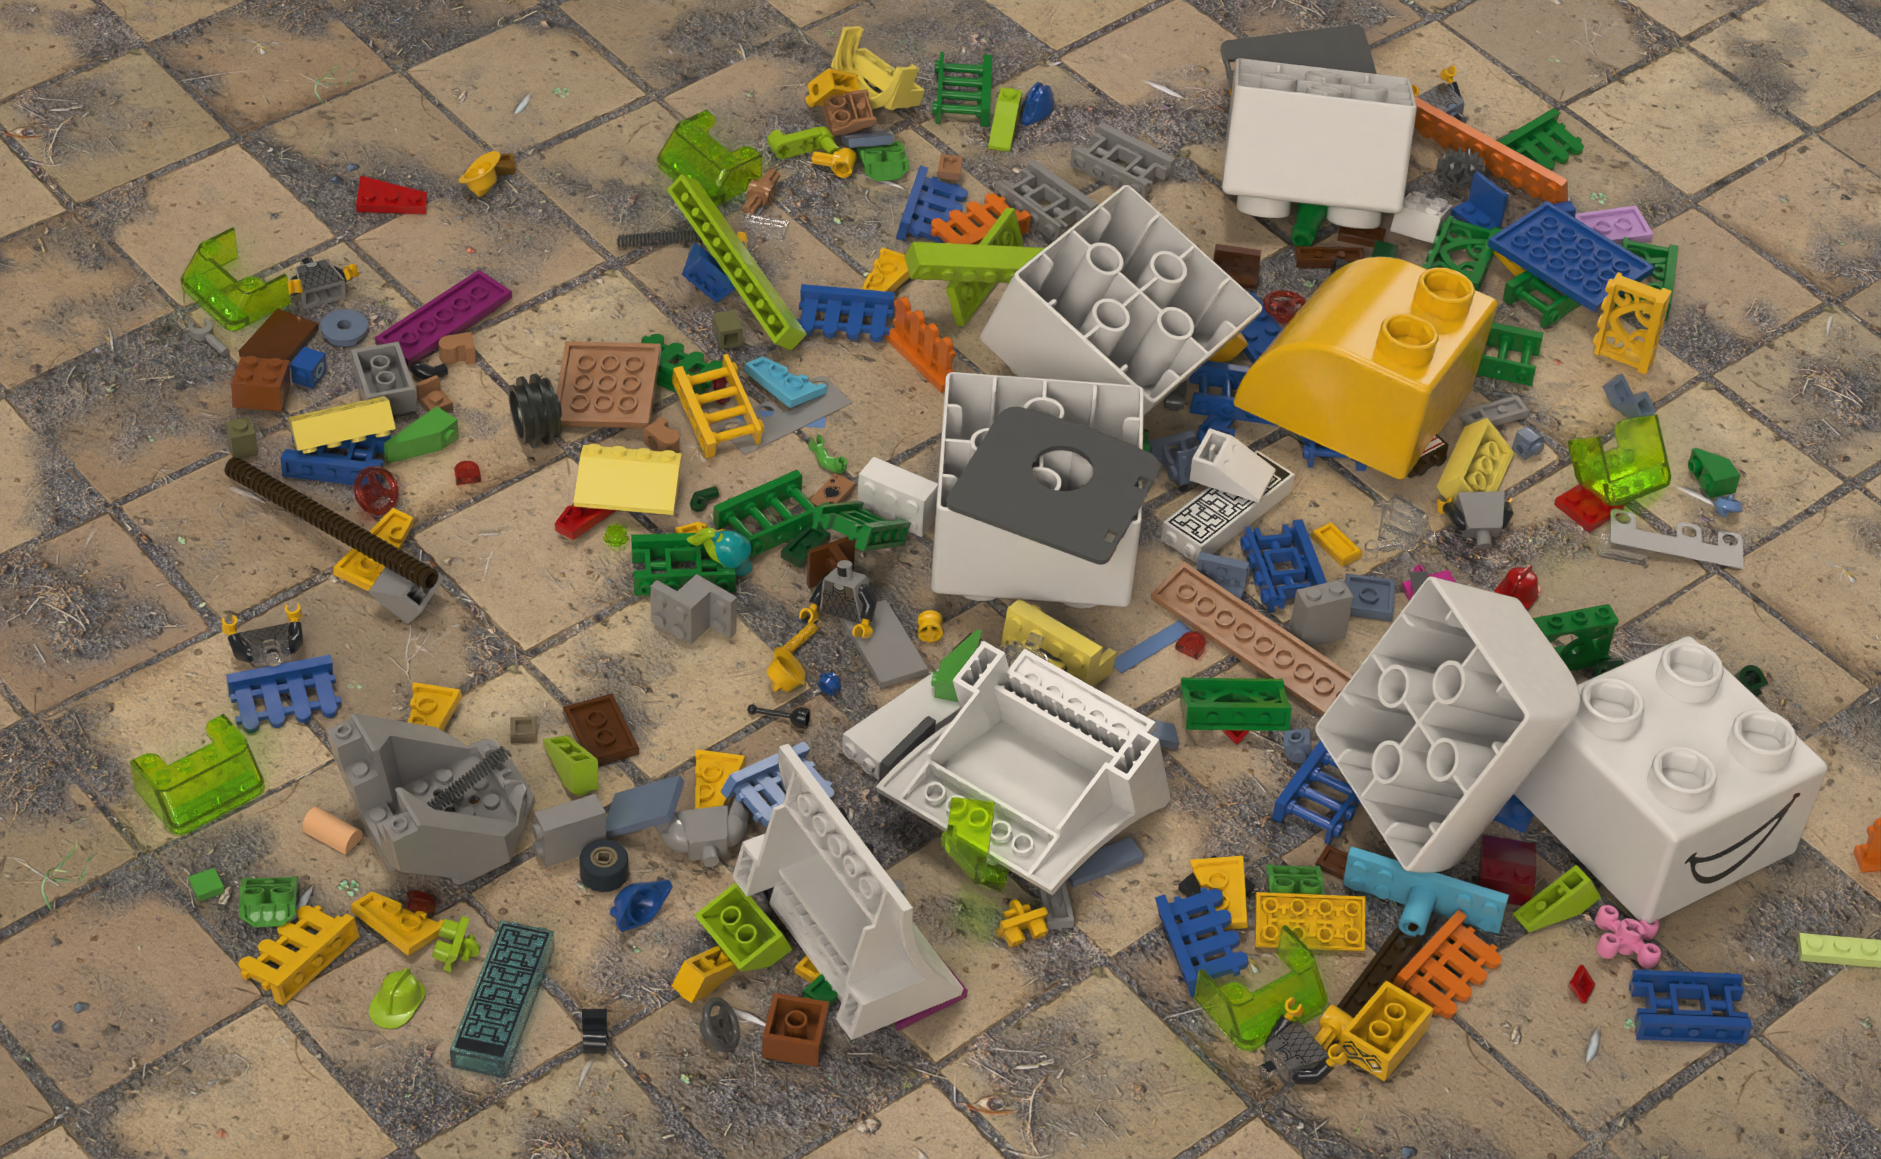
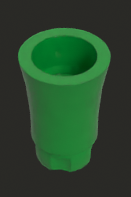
[1291,203,1328,247]

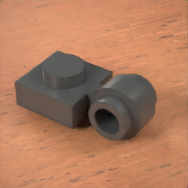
[1164,380,1187,411]

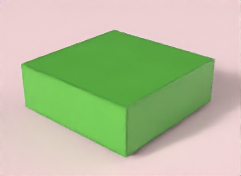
[188,868,225,902]

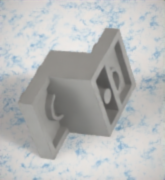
[651,574,737,644]

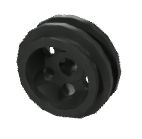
[508,373,562,448]

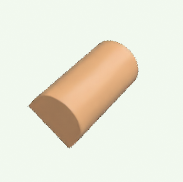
[302,807,363,855]

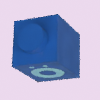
[290,347,327,389]

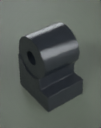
[582,1009,607,1054]

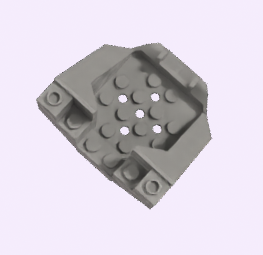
[326,713,536,885]

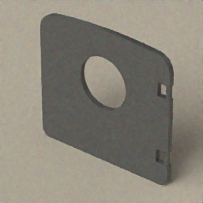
[1220,25,1377,93]
[946,407,1160,565]

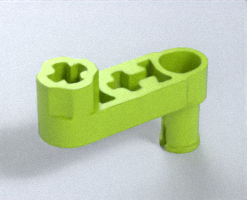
[766,126,840,159]

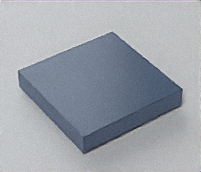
[841,131,893,148]
[1344,573,1395,621]

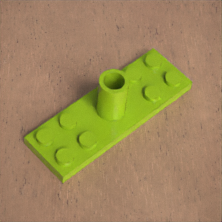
[946,208,1024,327]

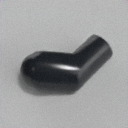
[411,362,448,380]

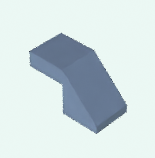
[1602,374,1657,423]

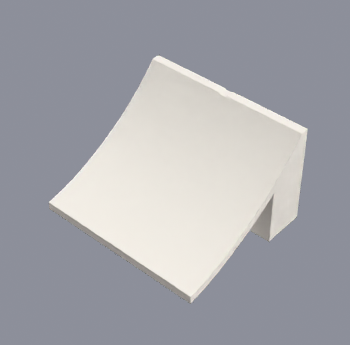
[876,641,1171,895]
[732,744,964,1040]

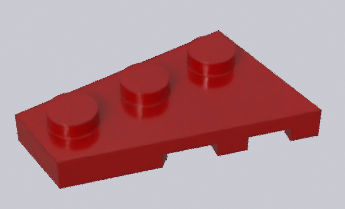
[356,175,428,214]
[554,503,616,540]

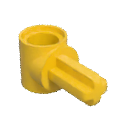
[811,148,857,178]
[1314,1004,1353,1051]

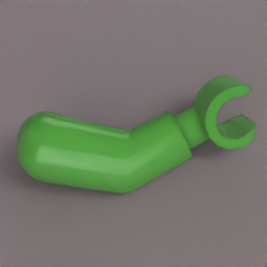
[808,434,847,474]

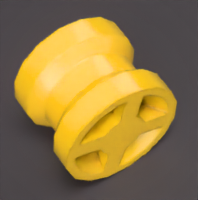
[917,610,943,642]

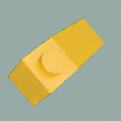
[671,945,739,1003]

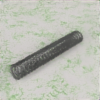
[617,229,701,247]
[427,746,512,810]

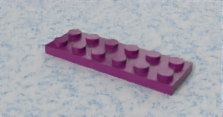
[375,270,512,367]

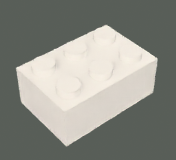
[857,457,938,537]

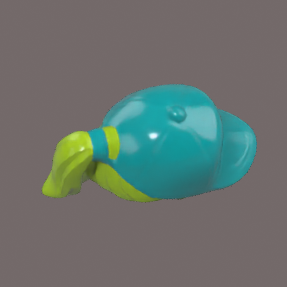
[687,528,753,576]

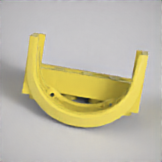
[831,26,925,110]
[1000,599,1116,687]

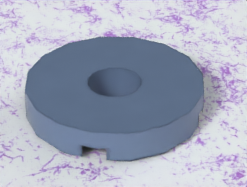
[320,309,369,347]

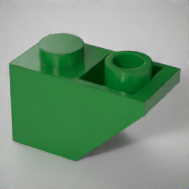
[1688,448,1741,498]

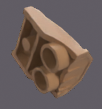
[824,89,877,138]

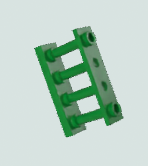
[932,52,992,127]
[1503,270,1581,329]
[1477,322,1544,386]
[713,470,829,558]

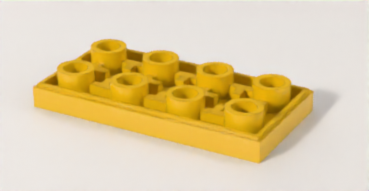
[1255,892,1365,952]

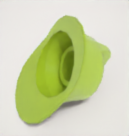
[369,968,425,1029]

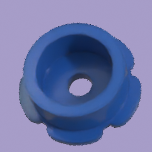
[817,672,842,696]

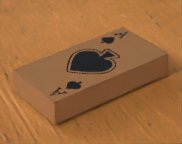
[810,473,856,507]

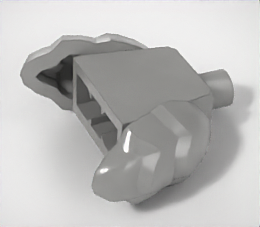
[655,799,749,867]

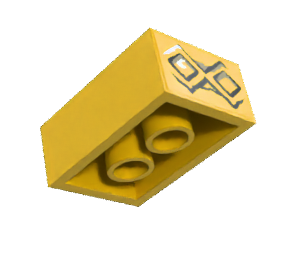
[1338,981,1434,1082]

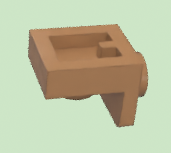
[937,154,963,181]
[416,375,453,413]

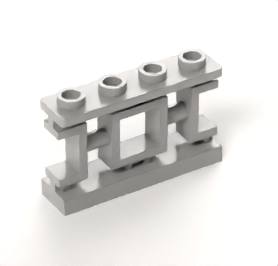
[1070,122,1176,200]
[995,159,1098,242]

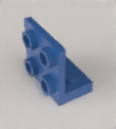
[1451,171,1508,230]
[682,243,735,303]

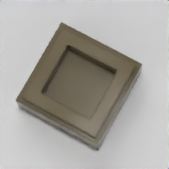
[510,717,537,743]

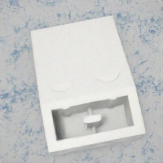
[1390,191,1453,243]
[1190,428,1276,503]

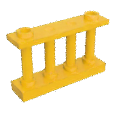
[672,354,764,459]

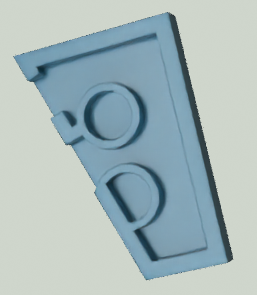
[744,356,827,408]

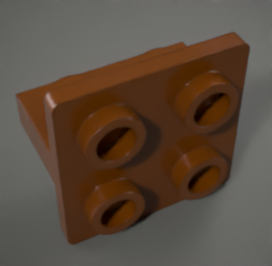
[1213,244,1262,289]
[807,536,855,588]

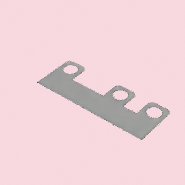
[718,376,852,455]
[1610,509,1744,569]

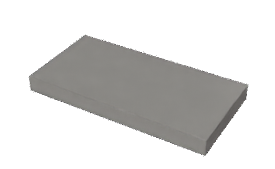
[839,600,928,688]

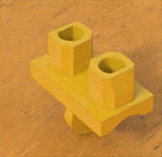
[995,899,1048,948]

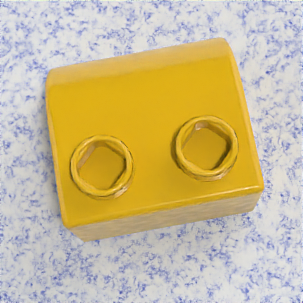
[1233,257,1498,479]

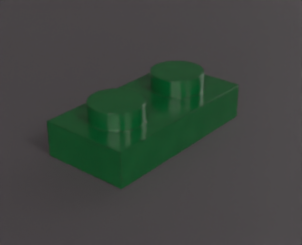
[781,523,831,569]

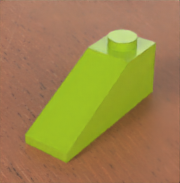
[988,87,1023,152]
[543,735,598,795]
[1512,865,1601,933]

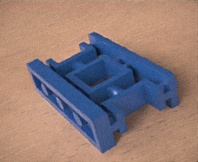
[281,430,392,488]
[1240,519,1327,613]
[1629,969,1752,1044]

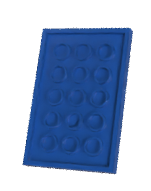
[1488,201,1654,313]

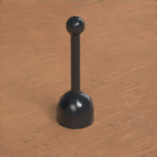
[747,704,810,729]

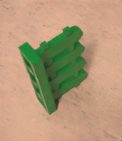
[1498,108,1584,171]
[641,334,722,395]

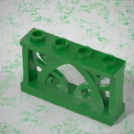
[1422,215,1502,292]
[1615,237,1679,321]
[1532,604,1619,671]
[1179,678,1292,731]

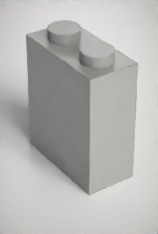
[1289,579,1353,647]
[532,794,606,867]

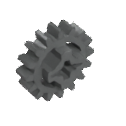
[1436,147,1486,191]

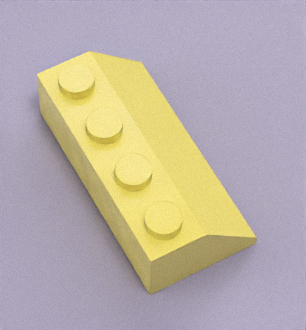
[288,396,396,454]
[1436,418,1514,504]

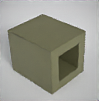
[712,310,743,350]
[225,417,258,458]

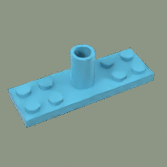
[1343,846,1509,937]

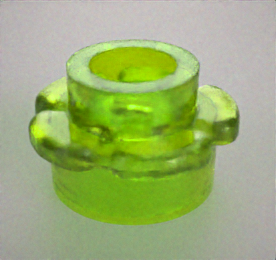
[603,524,628,547]

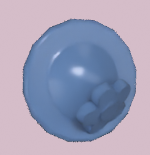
[1713,494,1743,518]

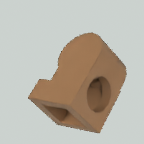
[439,332,476,365]
[644,416,680,453]

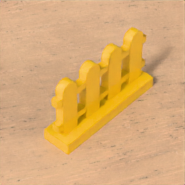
[238,905,360,1006]

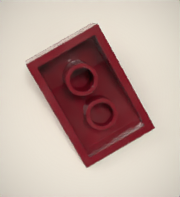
[1477,835,1537,906]

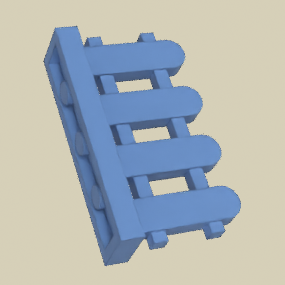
[720,742,834,827]

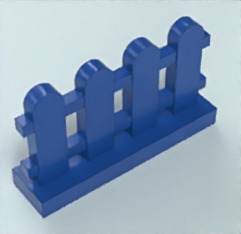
[896,165,968,243]
[797,284,895,342]
[226,655,342,733]
[1155,887,1249,997]

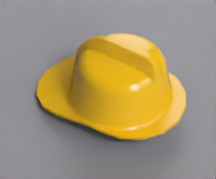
[459,151,501,197]
[766,647,805,693]

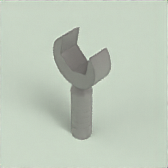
[188,318,230,357]

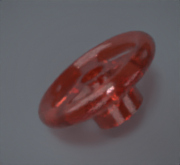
[1263,290,1306,323]
[354,466,399,515]

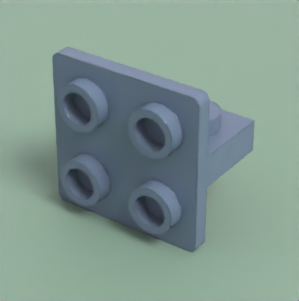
[1197,552,1250,600]

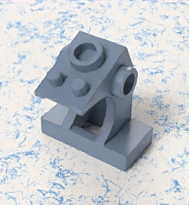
[1148,430,1199,486]

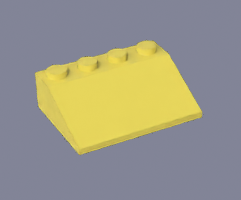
[574,444,682,515]

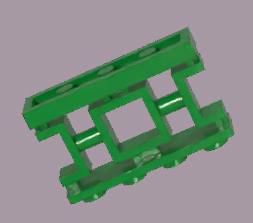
[812,501,912,551]
[631,533,736,596]

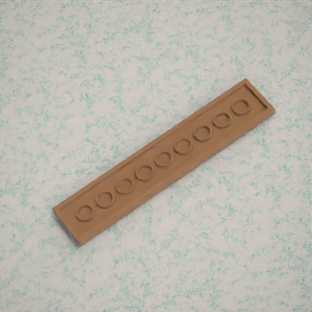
[1151,561,1353,716]

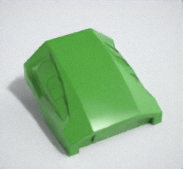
[856,141,909,181]
[1266,864,1324,895]
[239,876,298,927]

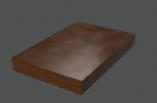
[239,308,319,361]
[563,694,639,766]

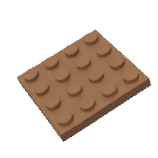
[557,341,662,428]

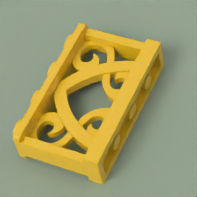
[1592,272,1672,375]

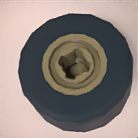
[579,839,629,892]

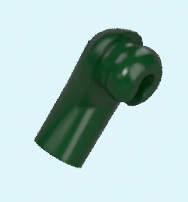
[690,486,719,512]
[1592,658,1624,677]

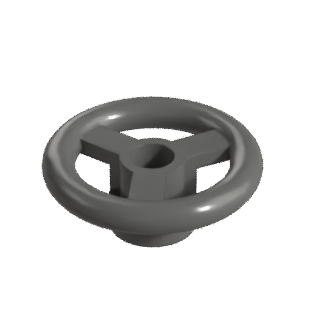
[699,997,740,1052]

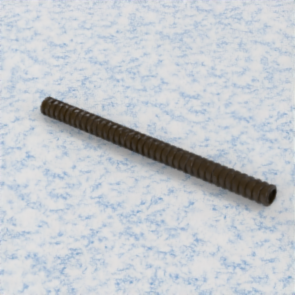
[224,457,439,590]

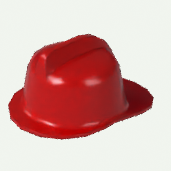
[1494,565,1541,610]

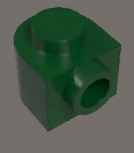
[1734,665,1768,697]

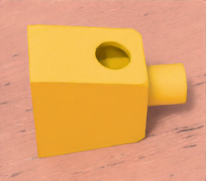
[806,68,860,108]

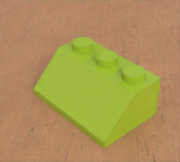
[694,882,793,972]

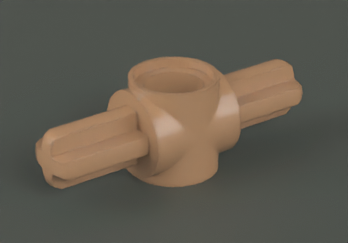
[742,169,780,216]

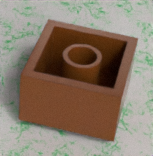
[231,356,291,411]
[762,993,829,1067]

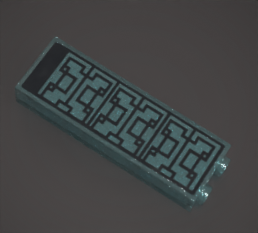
[450,920,555,1079]

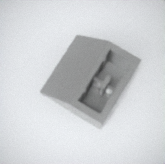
[368,561,445,624]

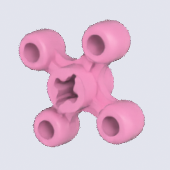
[1595,905,1662,969]

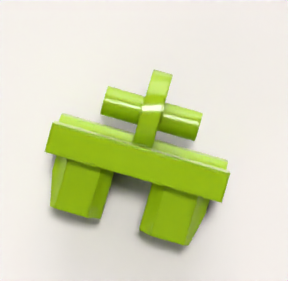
[431,916,481,973]

